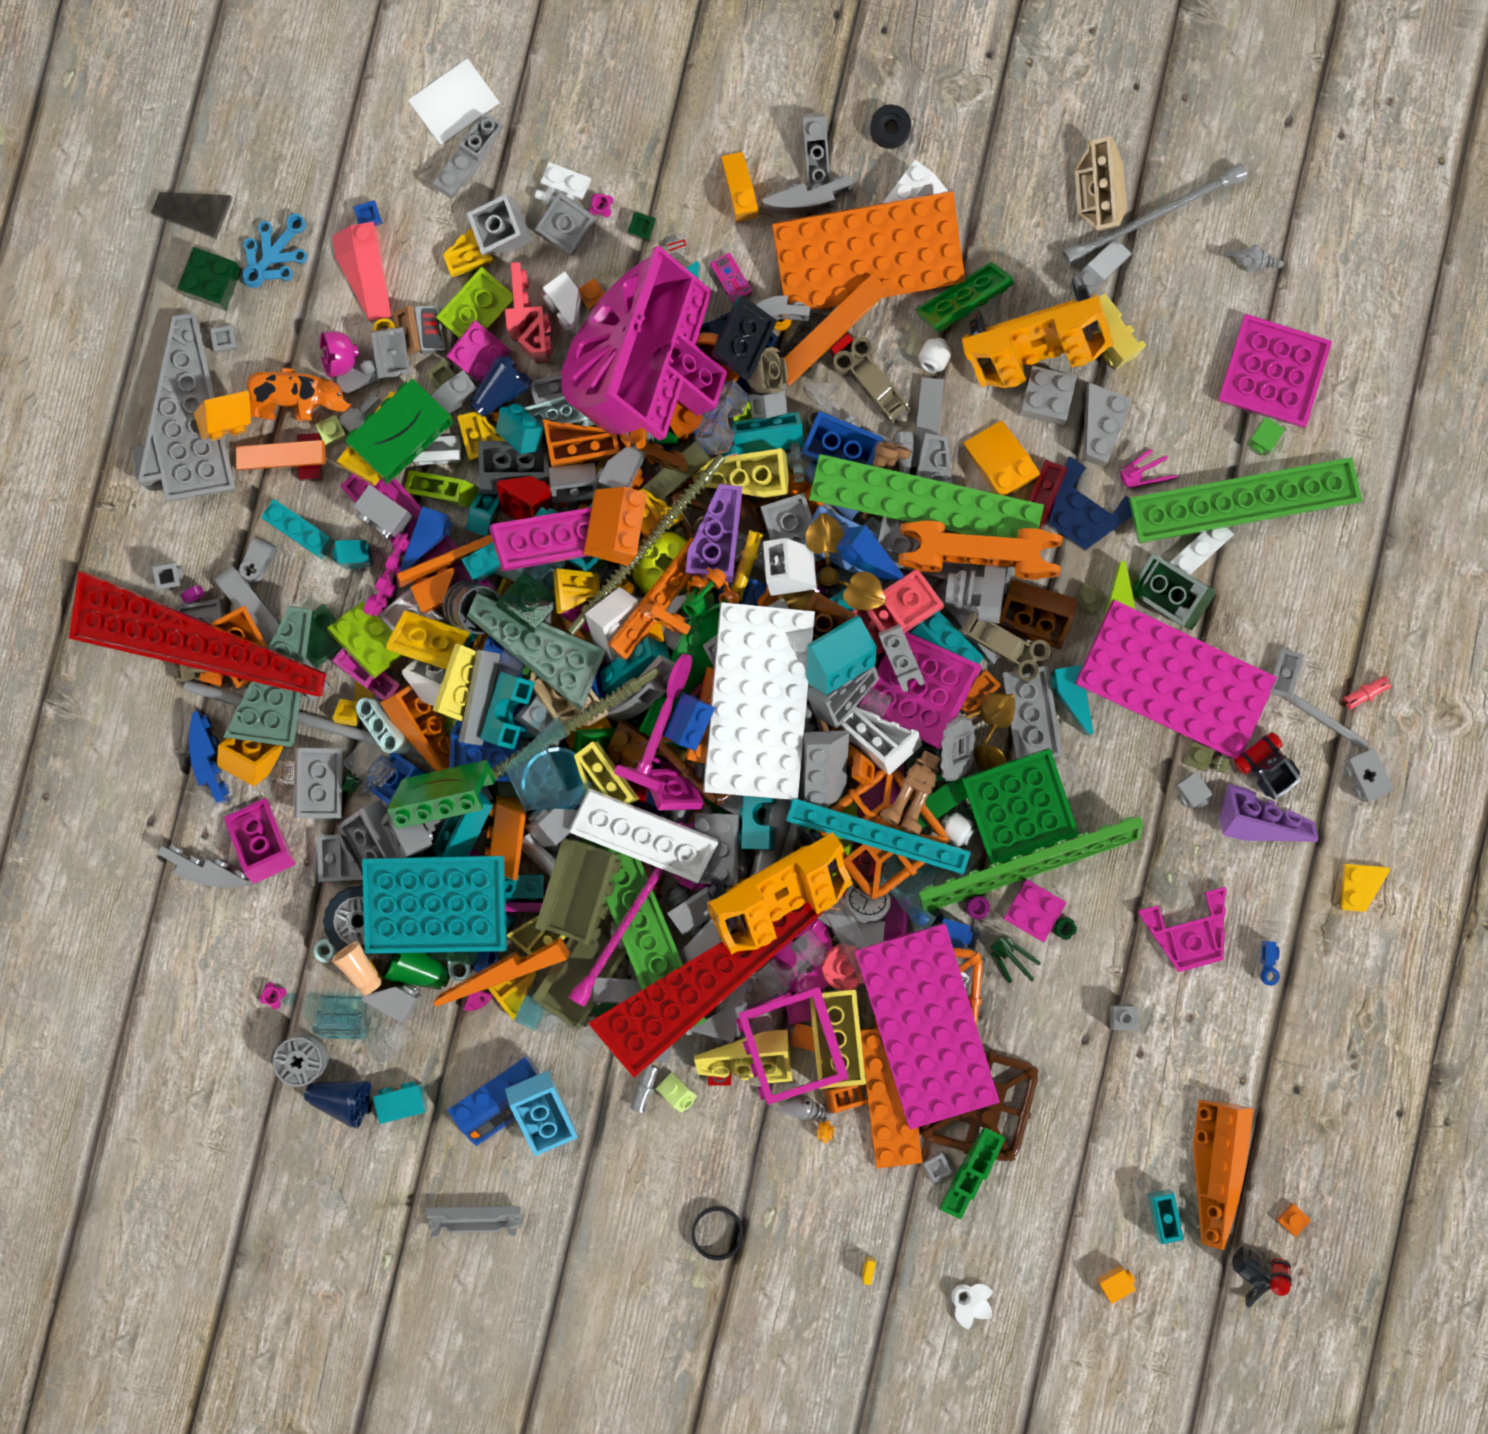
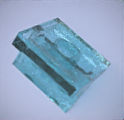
[313,995,368,1039]

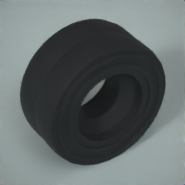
[870,104,911,149]

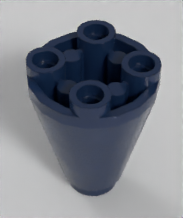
[469,354,533,417]
[304,1081,373,1129]

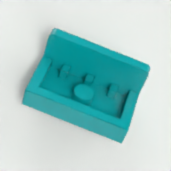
[505,874,546,901]

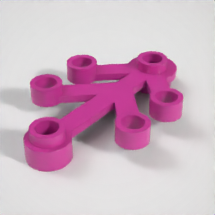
[363,533,410,617]

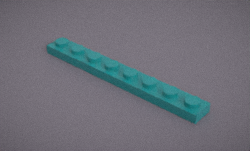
[785,798,971,874]

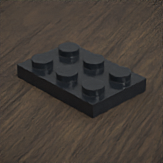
[710,295,777,380]

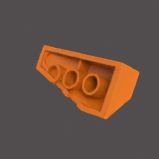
[380,684,451,771]

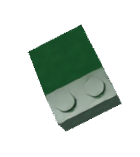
[1131,553,1217,630]

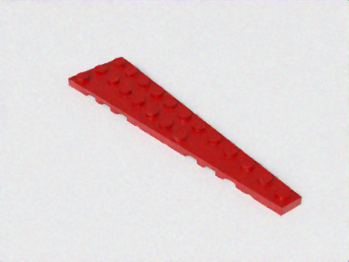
[69,571,326,697]
[587,891,847,1078]

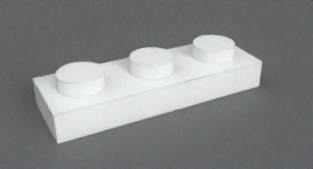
[1170,527,1234,575]

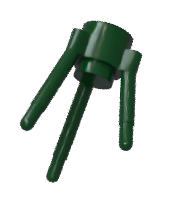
[990,935,1041,983]

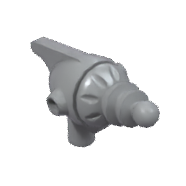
[1225,245,1284,273]
[776,1083,831,1120]

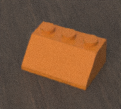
[583,487,647,566]
[211,605,268,690]
[484,796,526,880]

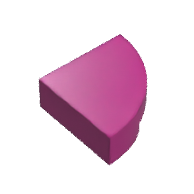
[463,991,493,1011]

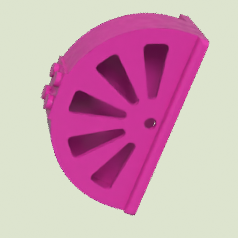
[561,246,727,440]

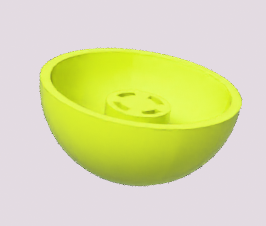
[631,531,693,596]

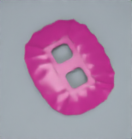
[772,919,833,993]

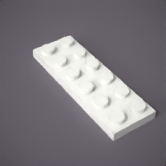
[569,788,718,883]

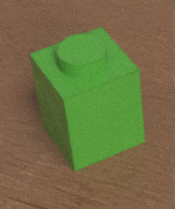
[1246,417,1285,456]

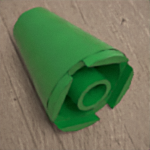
[383,953,451,990]

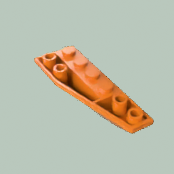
[1193,1100,1253,1250]

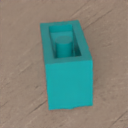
[466,493,500,536]

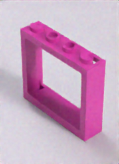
[736,987,849,1105]

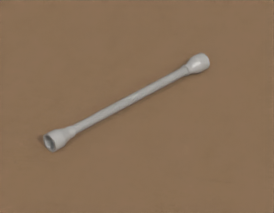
[1062,163,1248,267]

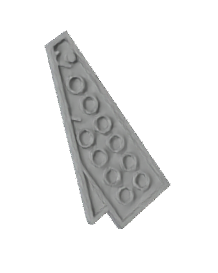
[138,313,235,503]

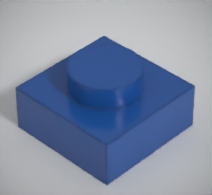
[353,200,383,226]

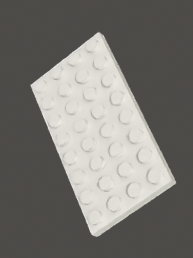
[703,602,815,800]

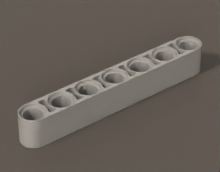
[214,565,331,702]

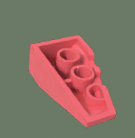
[332,222,392,321]

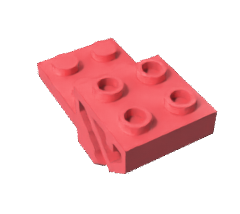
[505,262,553,363]
[851,570,944,656]

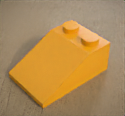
[962,420,1040,496]

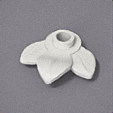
[951,1284,993,1329]

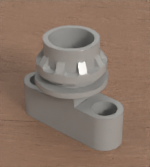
[945,565,1007,623]

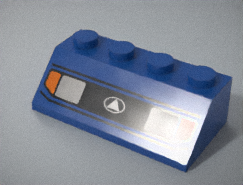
[447,1055,541,1146]

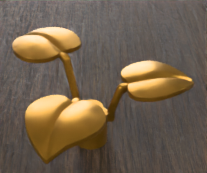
[777,513,886,610]
[965,693,1015,771]

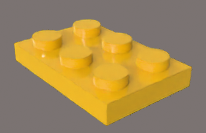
[386,610,470,670]

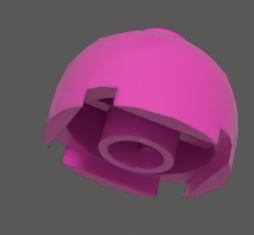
[319,331,359,378]

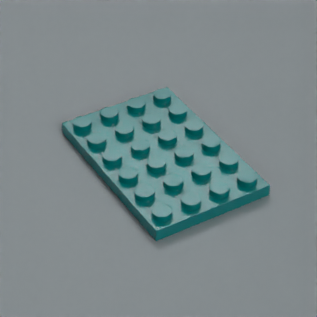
[362,855,507,954]

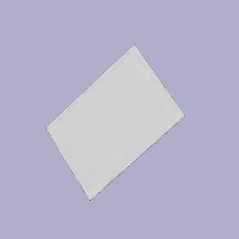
[408,58,500,145]

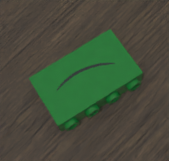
[345,378,453,485]
[387,760,495,829]

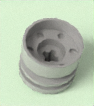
[273,1034,329,1087]

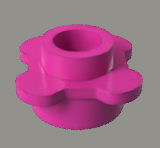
[589,193,614,218]
[259,982,287,1009]

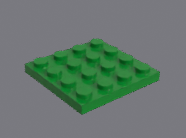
[961,748,1079,865]

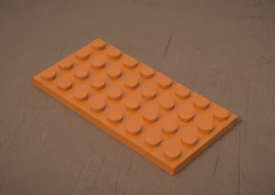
[772,190,965,311]

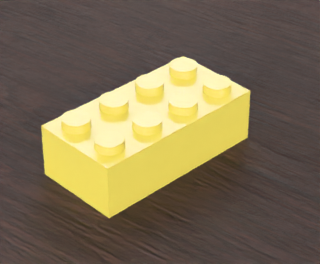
[809,989,866,1089]

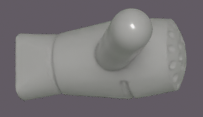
[869,430,915,474]

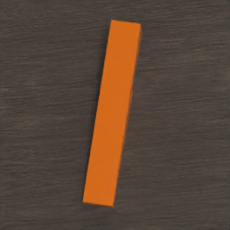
[433,937,570,1007]

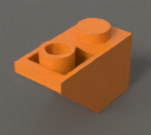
[410,566,458,614]

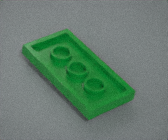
[915,262,1014,333]

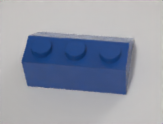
[800,411,883,466]

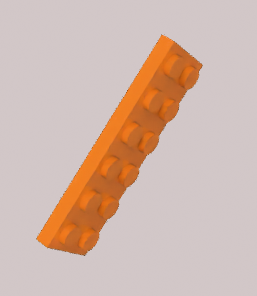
[860,1027,923,1169]

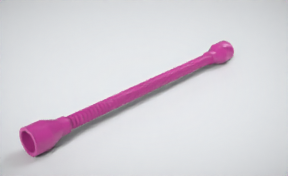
[568,822,693,1007]

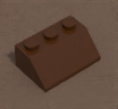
[996,579,1077,650]

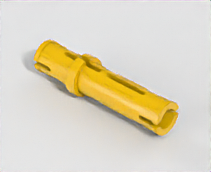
[731,530,763,601]

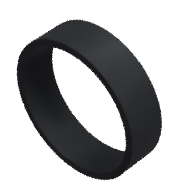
[692,1206,743,1261]

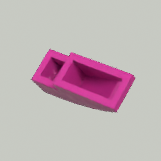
[332,648,404,700]

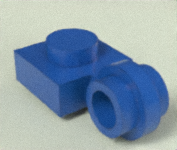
[1260,941,1280,986]

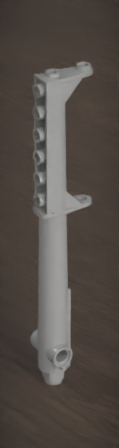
[685,704,816,1044]

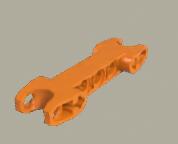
[898,520,1062,580]

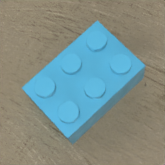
[505,1070,578,1156]

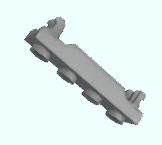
[426,1205,522,1238]

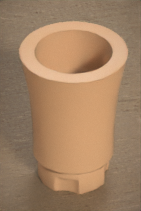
[331,941,381,996]

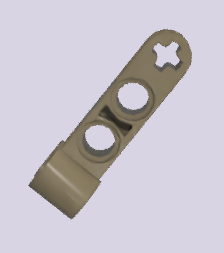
[832,337,910,424]
[958,611,1051,681]

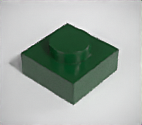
[627,211,656,242]

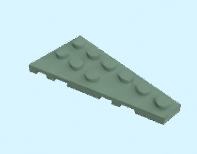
[467,593,606,711]
[223,606,313,747]

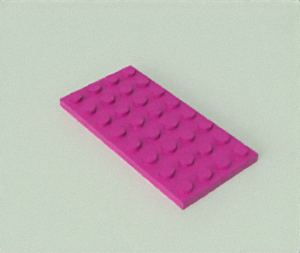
[1075,600,1277,760]
[855,923,1000,1129]

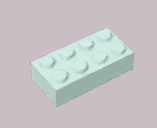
[524,396,583,435]

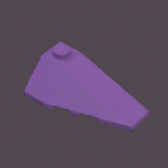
[686,484,743,583]
[1219,784,1319,842]

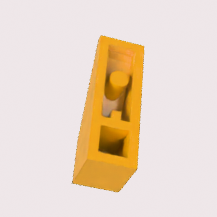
[721,152,758,222]

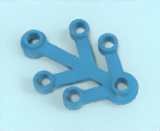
[242,214,308,288]

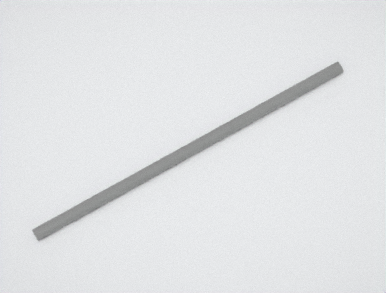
[184,680,425,759]

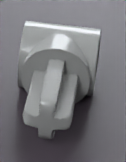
[339,395,382,432]

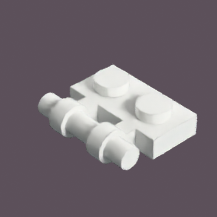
[535,162,591,206]

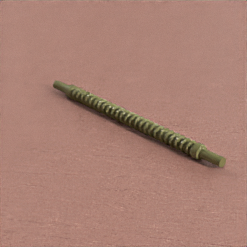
[567,454,726,635]
[487,667,661,786]

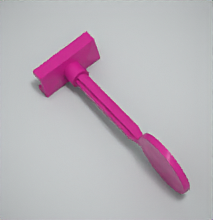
[614,653,692,792]

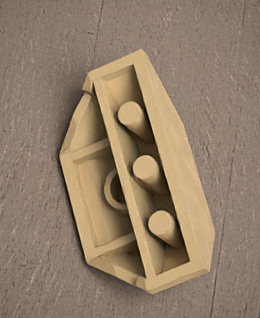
[1074,136,1127,231]
[530,671,609,726]

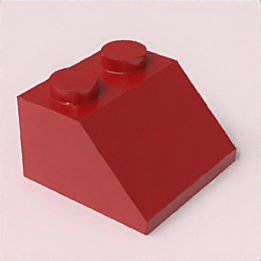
[497,476,553,520]

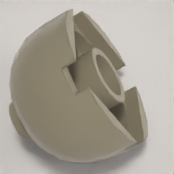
[747,347,788,394]

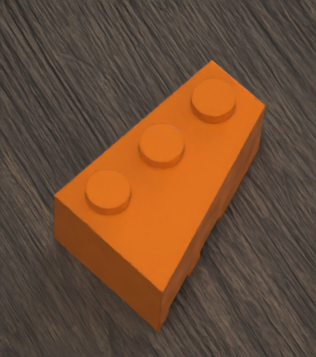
[543,419,620,467]

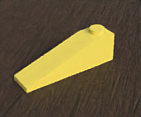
[693,448,789,498]
[694,1030,793,1083]

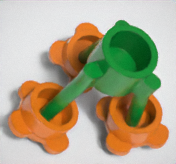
[683,567,740,619]

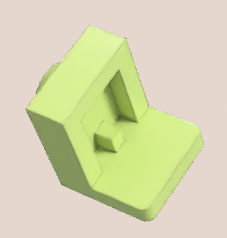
[656,1072,697,1112]

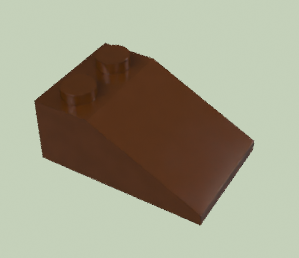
[803,591,856,642]

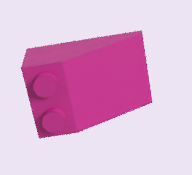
[224,798,296,884]

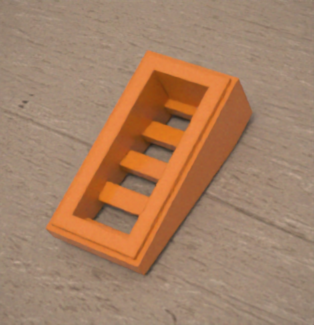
[824,1084,868,1113]

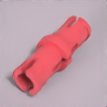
[1343,675,1391,710]

